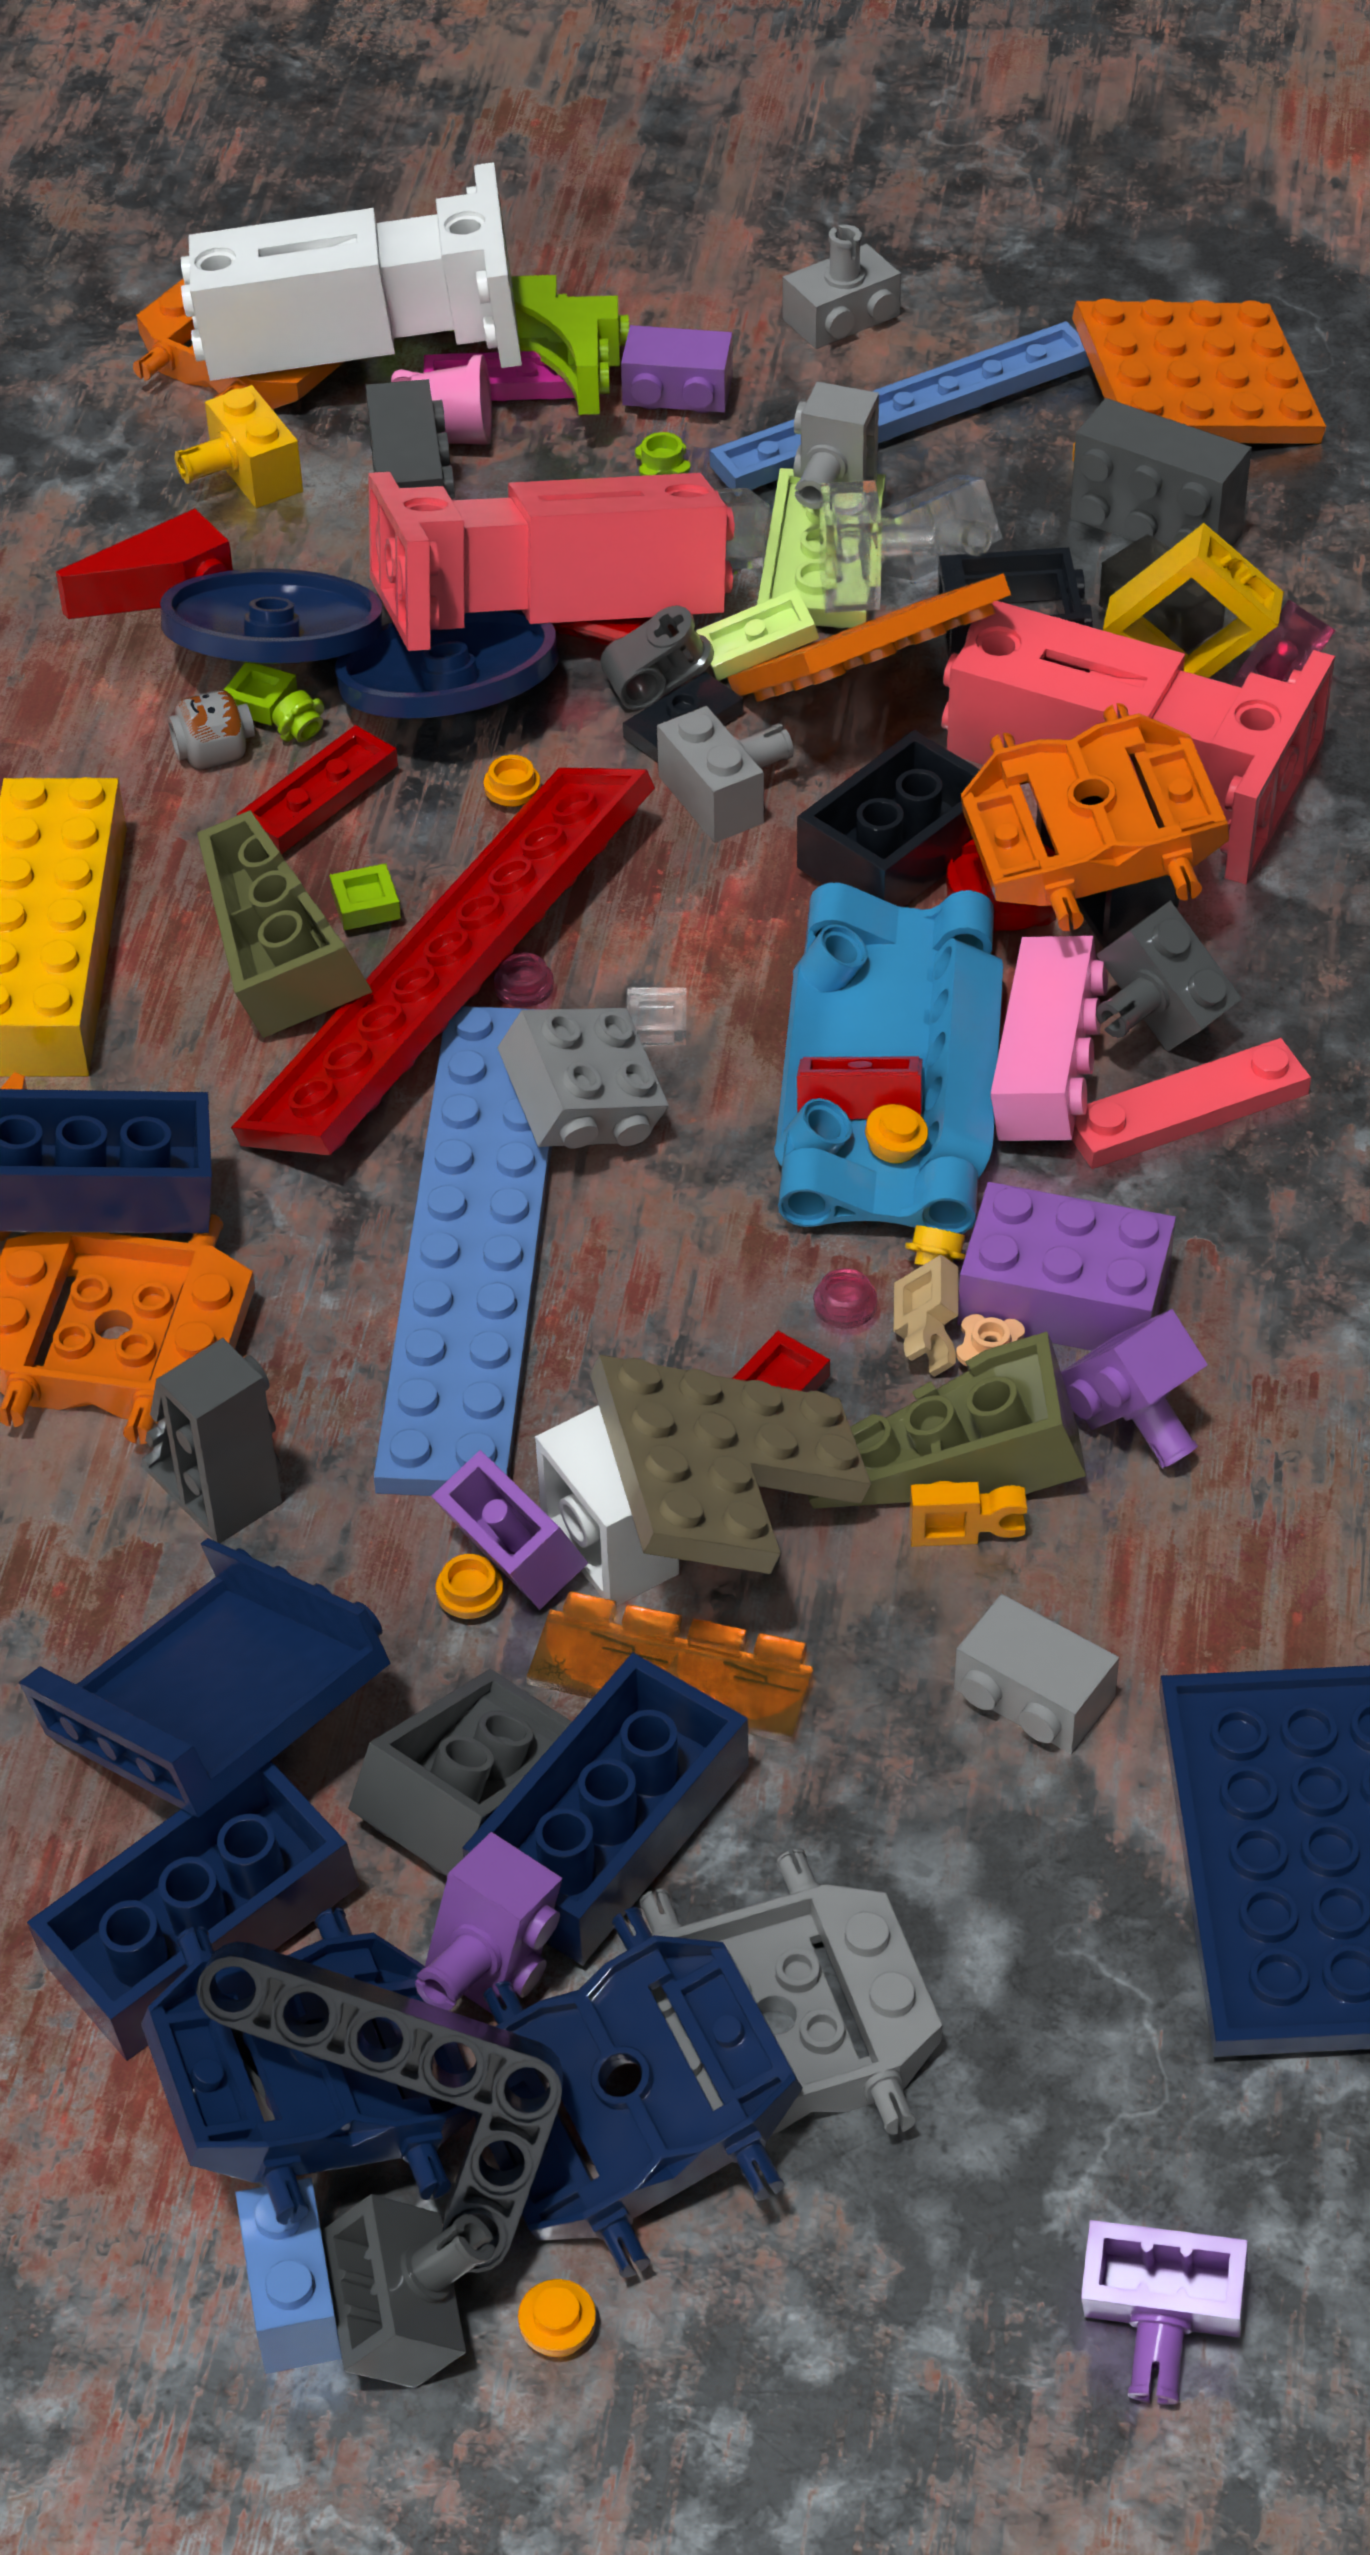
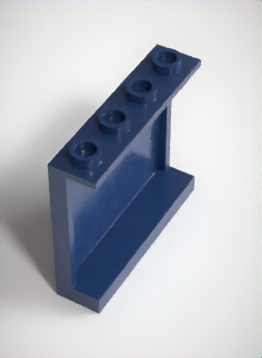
[19,1538,391,1818]

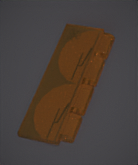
[526,1591,814,1744]

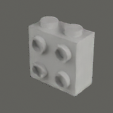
[497,1008,669,1148]

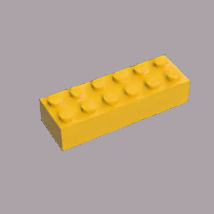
[0,777,127,1077]

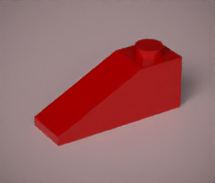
[56,508,233,619]

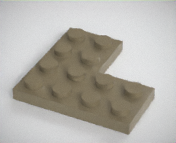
[590,1354,871,1574]

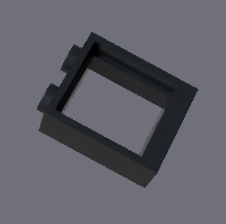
[937,547,1093,660]

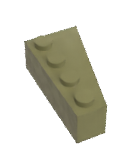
[197,810,373,1038]

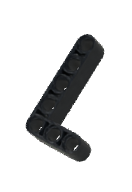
[197,1941,563,2273]

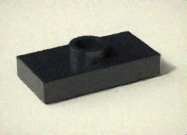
[623,672,744,762]

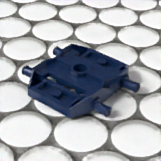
[474,1907,803,2278]
[141,1908,476,2225]

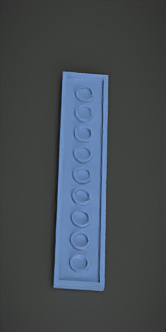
[374,1006,552,1496]

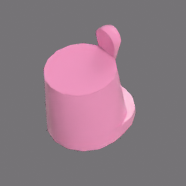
[391,355,492,445]

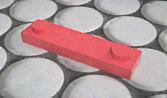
[1072,1038,1311,1169]

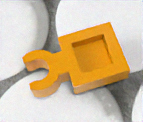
[909,1481,1027,1547]

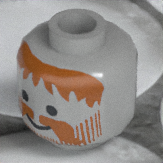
[168,690,255,770]

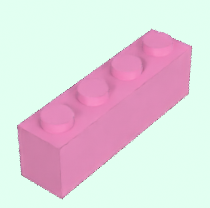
[991,936,1108,1141]

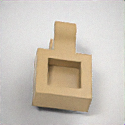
[893,1255,958,1377]

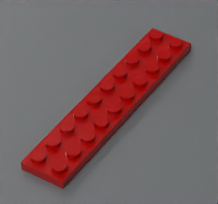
[231,767,655,1155]

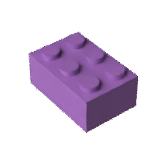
[957,1182,1176,1351]

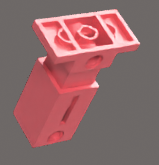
[368,472,734,651]
[941,601,1335,885]

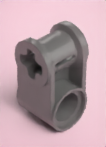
[601,605,714,710]

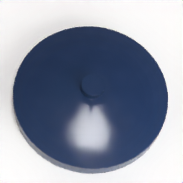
[160,568,382,664]
[335,610,559,718]

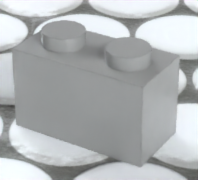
[954,1593,1119,1754]

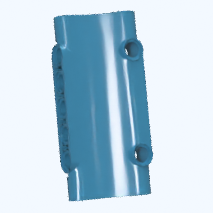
[774,883,1003,1234]

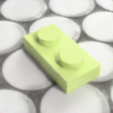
[696,588,819,681]

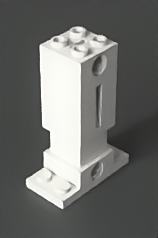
[181,162,522,381]

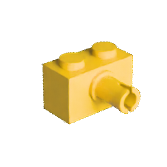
[174,385,303,509]

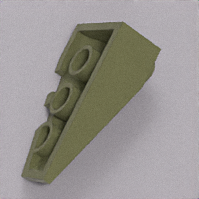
[808,1331,1086,1509]

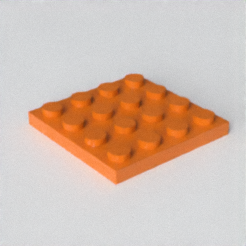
[1072,299,1326,444]
[727,573,1011,702]

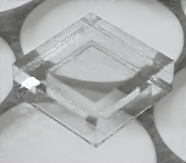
[626,988,687,1045]

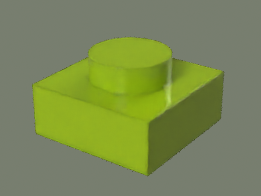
[224,662,298,726]
[329,863,401,931]

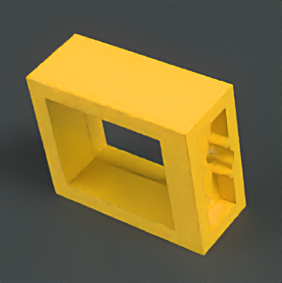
[1103,523,1284,678]

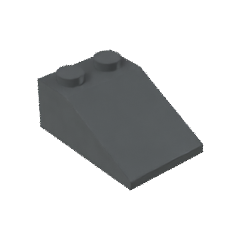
[348,1669,572,1876]

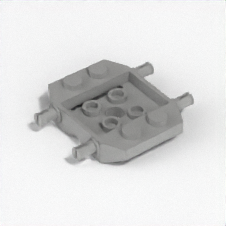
[638,1849,942,2177]

